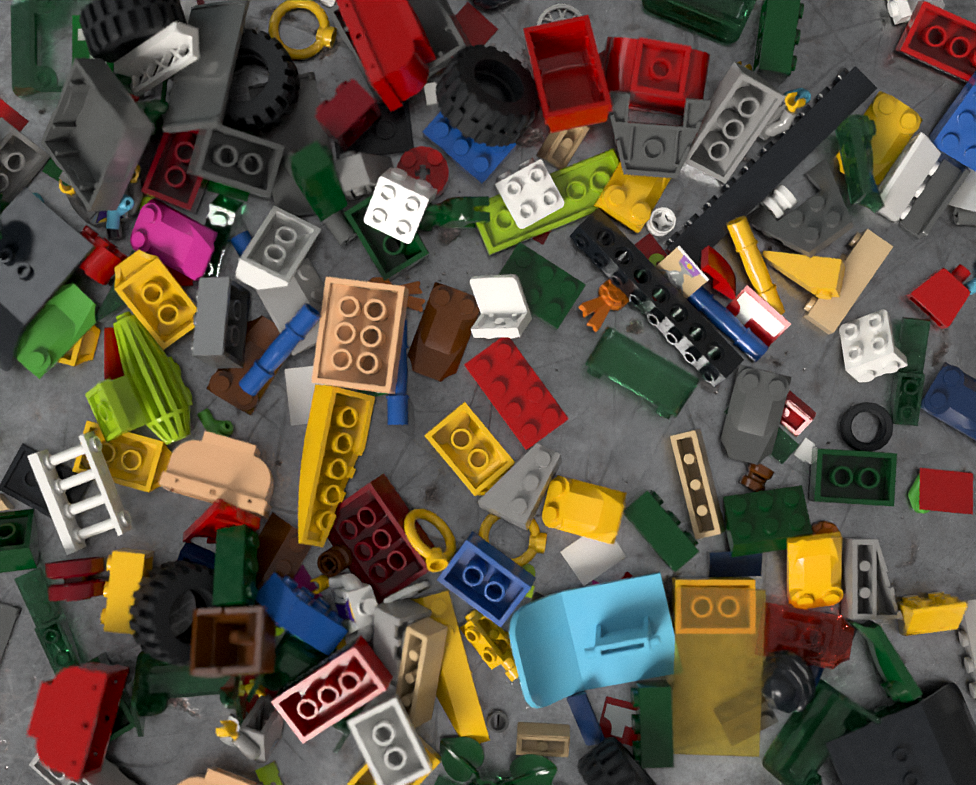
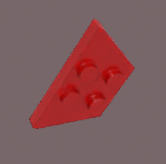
[182,499,260,544]

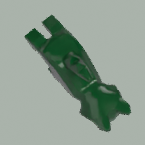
[418,196,490,231]

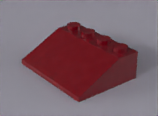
[327,473,435,605]

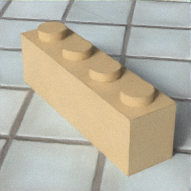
[803,229,893,334]
[670,429,726,539]
[396,617,448,728]

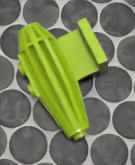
[85,311,193,445]

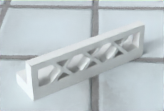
[114,21,199,97]

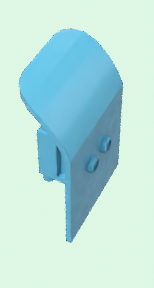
[509,572,683,708]

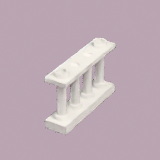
[27,431,132,555]

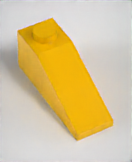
[762,250,845,300]

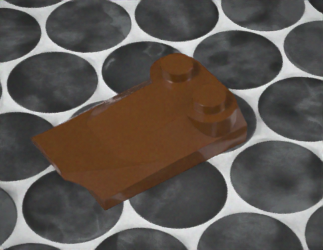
[407,282,480,382]
[206,315,287,416]

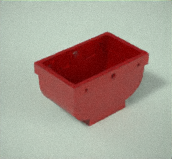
[336,0,437,111]
[523,15,612,133]
[602,37,711,118]
[27,662,129,781]

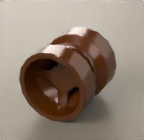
[739,463,774,492]
[317,544,353,577]

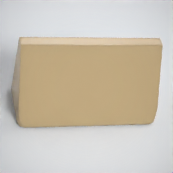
[536,126,590,170]
[516,722,570,757]

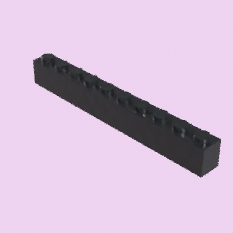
[665,66,877,264]

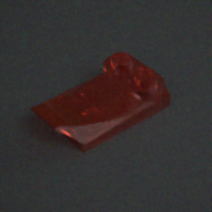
[754,601,854,669]

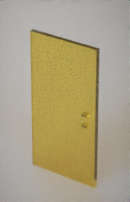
[672,586,766,757]

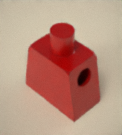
[905,264,971,329]

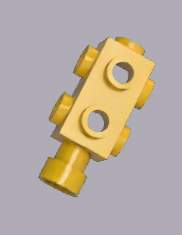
[459,609,519,681]

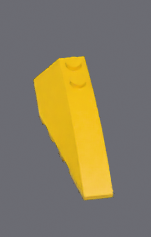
[298,384,375,547]
[410,588,490,743]

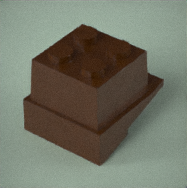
[190,606,276,678]

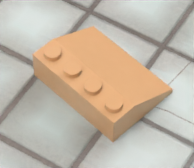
[311,277,409,394]

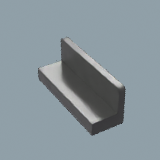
[898,159,971,239]

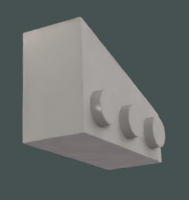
[335,151,394,202]
[477,443,562,531]
[841,538,903,620]
[373,598,432,687]

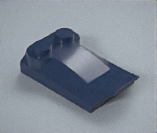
[917,362,976,441]

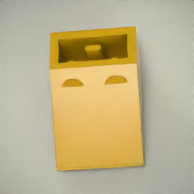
[896,592,967,636]

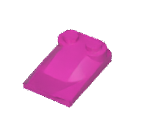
[130,199,218,281]

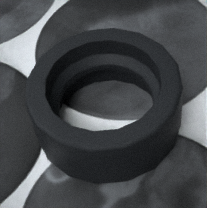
[840,402,893,452]

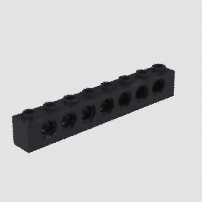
[570,208,744,388]

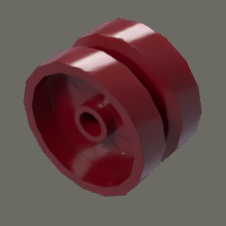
[45,556,107,601]

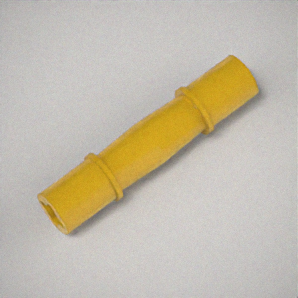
[726,216,785,315]

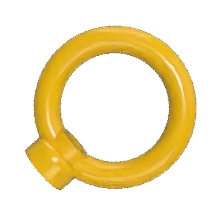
[268,0,337,60]
[404,509,456,572]
[478,513,547,567]

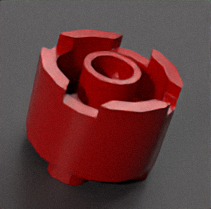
[397,146,450,200]
[79,225,128,285]

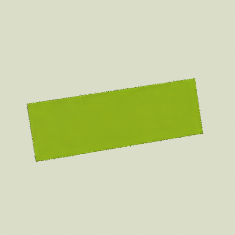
[474,148,620,256]

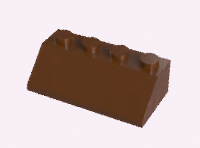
[255,512,313,616]

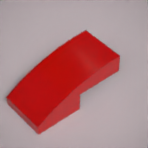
[701,245,736,300]

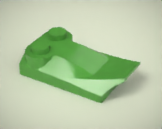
[16,283,97,379]

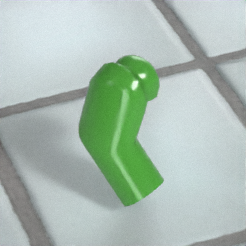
[197,408,234,437]
[908,474,930,514]

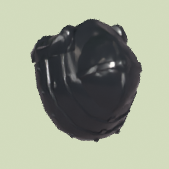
[761,649,816,713]

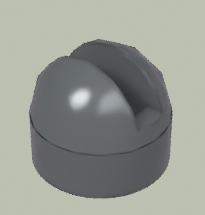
[486,711,509,733]

